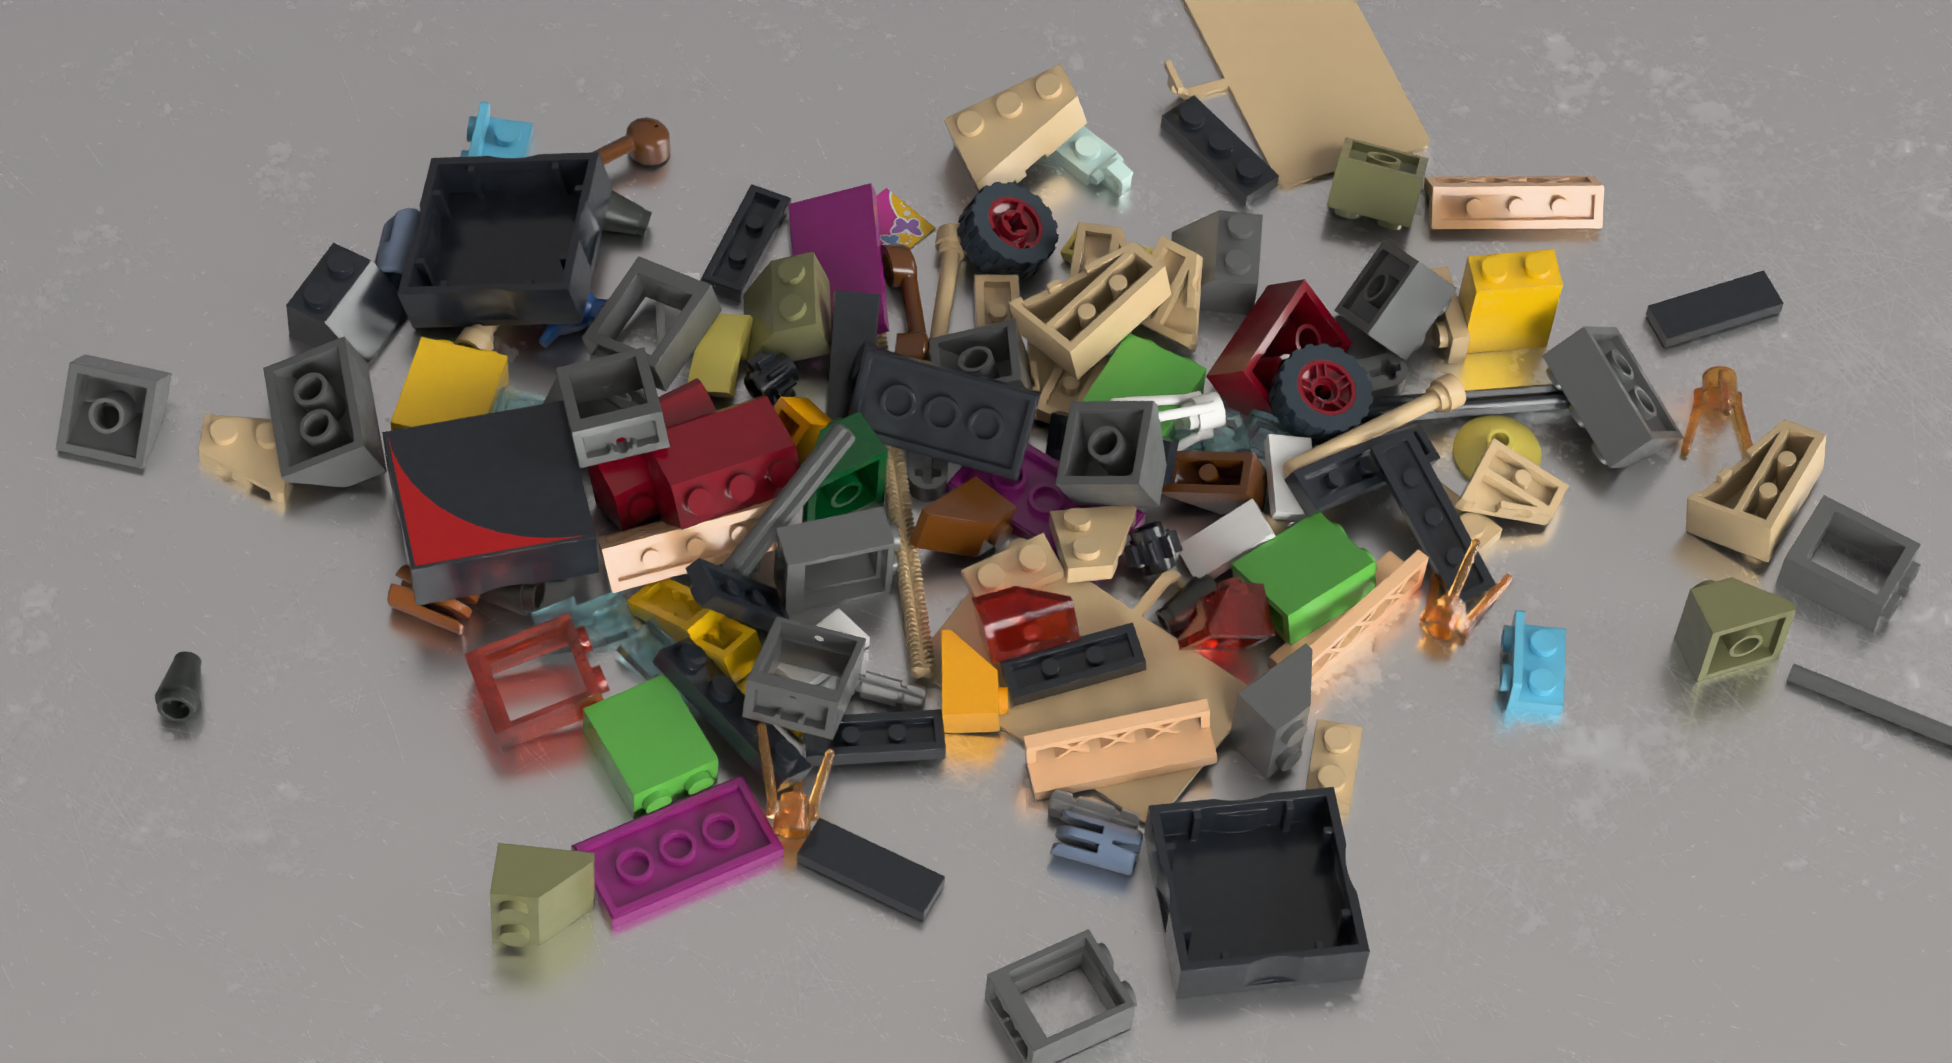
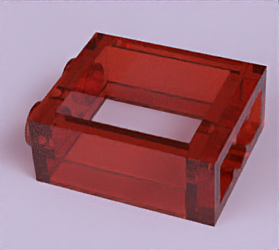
[464,613,610,751]

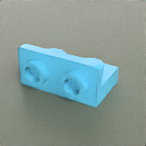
[460,102,533,158]
[1499,610,1566,716]

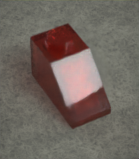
[1178,578,1276,651]
[972,586,1081,664]

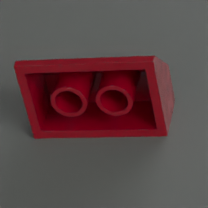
[1206,279,1352,435]
[587,378,717,531]
[645,395,800,530]

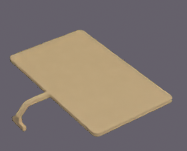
[1164,0,1429,188]
[925,538,1248,825]

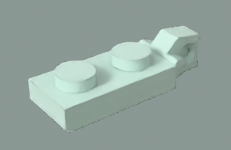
[1049,126,1133,197]

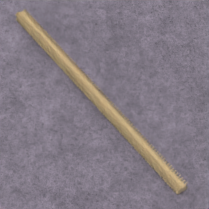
[876,333,936,679]

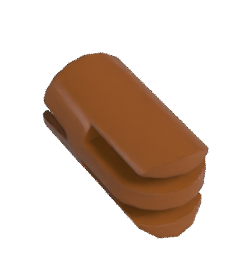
[387,564,480,636]

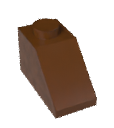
[1162,451,1268,515]
[909,476,1017,557]

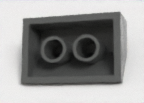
[1542,326,1684,468]
[263,336,387,488]

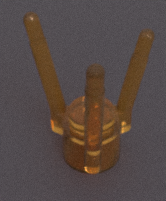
[1681,366,1753,456]
[1420,539,1512,643]
[757,723,835,839]

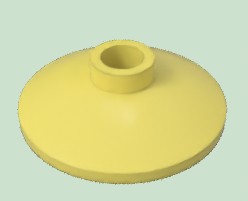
[1452,415,1541,481]

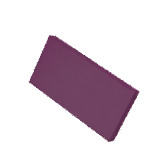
[788,183,889,335]
[946,443,1146,583]
[571,775,784,928]

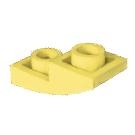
[688,313,753,398]

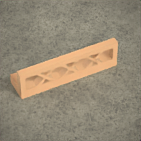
[1424,176,1604,229]
[596,498,775,593]
[1267,549,1429,685]
[1023,698,1217,801]

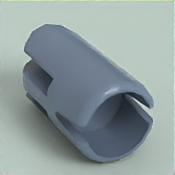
[374,208,420,290]
[1050,809,1143,875]

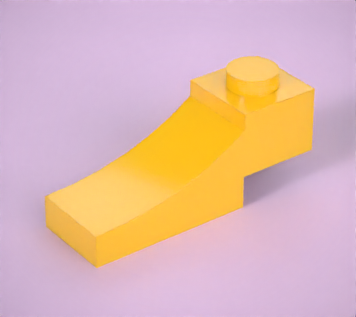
[627,578,762,684]

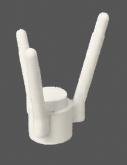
[1110,391,1226,451]

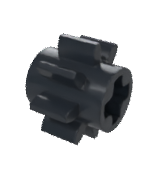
[744,350,799,405]
[1124,521,1183,576]

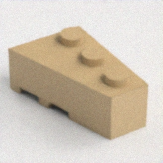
[944,64,1087,193]
[1009,242,1172,380]
[1686,420,1826,562]

